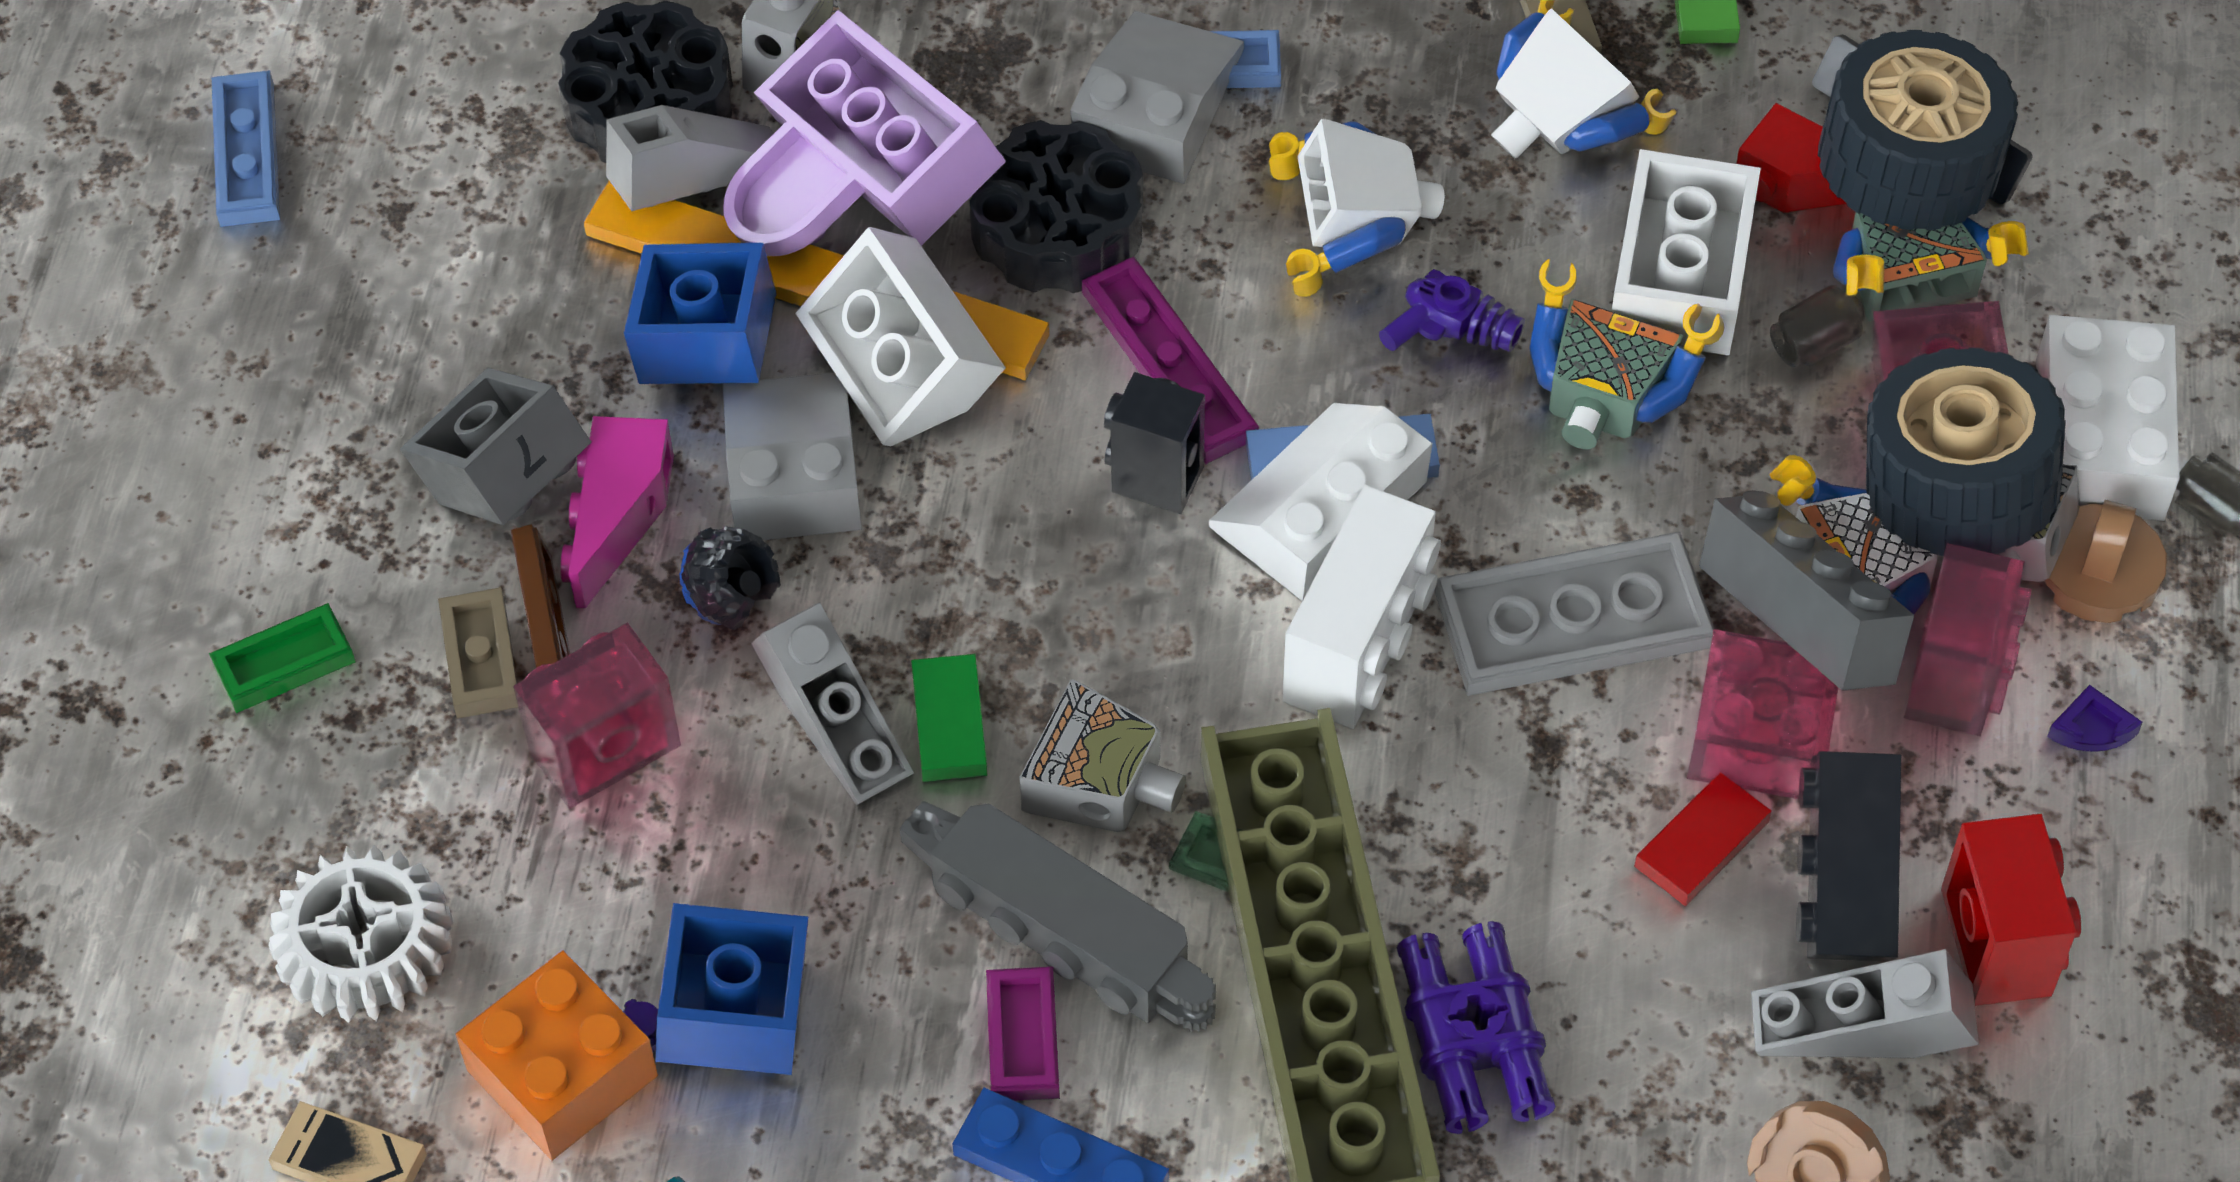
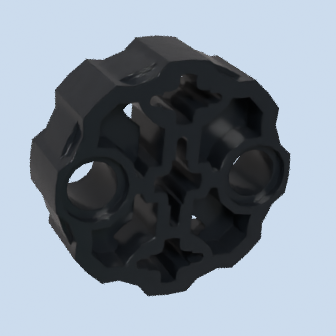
[558,0,733,163]
[969,120,1143,293]

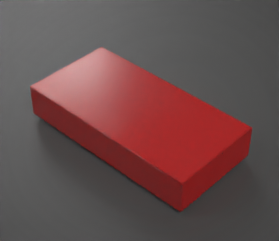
[1634,772,1772,906]

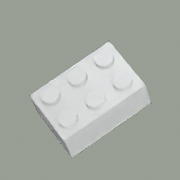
[1612,149,1761,355]
[2036,315,2179,521]
[1283,484,1441,729]

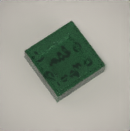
[1169,811,1244,892]

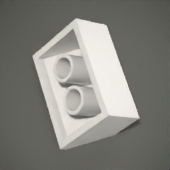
[795,227,1005,446]
[1209,403,1433,601]

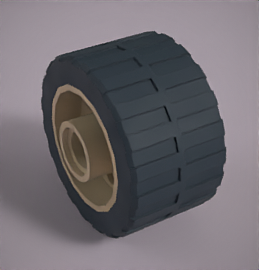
[1818,30,2018,230]
[1866,347,2066,558]

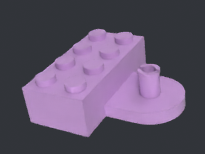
[723,10,1006,256]

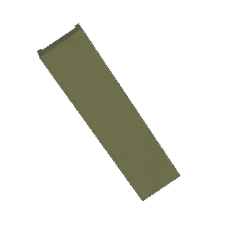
[1200,708,1440,1182]

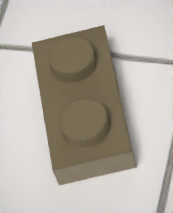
[438,587,521,719]

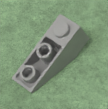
[606,105,774,211]
[751,602,914,805]
[1751,949,1979,1058]

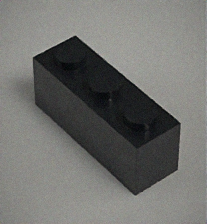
[1796,751,1901,962]

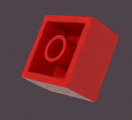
[1941,813,2081,1006]

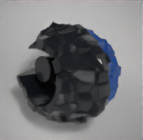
[679,526,781,630]

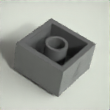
[400,368,591,526]

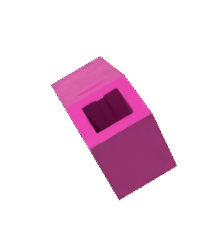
[560,416,674,608]

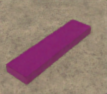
[1082,256,1259,465]

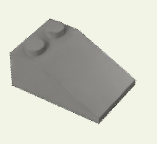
[1070,11,1244,184]
[723,372,862,540]

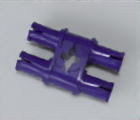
[1396,921,1556,1134]

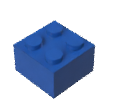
[624,243,776,384]
[655,903,809,1075]

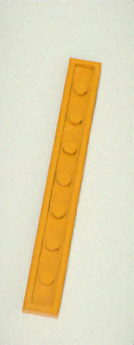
[583,181,1050,381]

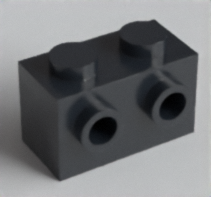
[1104,372,1205,514]

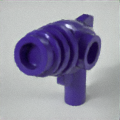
[1379,269,1525,352]

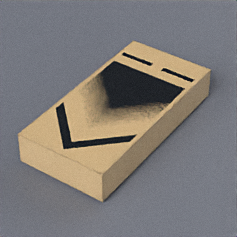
[268,1101,427,1182]

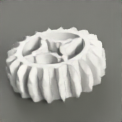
[269,845,453,1023]

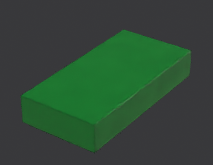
[209,603,356,713]
[911,654,988,782]

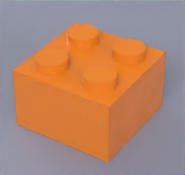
[455,950,658,1161]

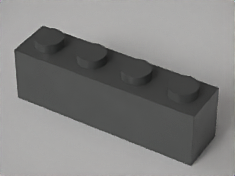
[1699,490,1914,691]

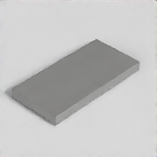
[1434,532,1717,696]

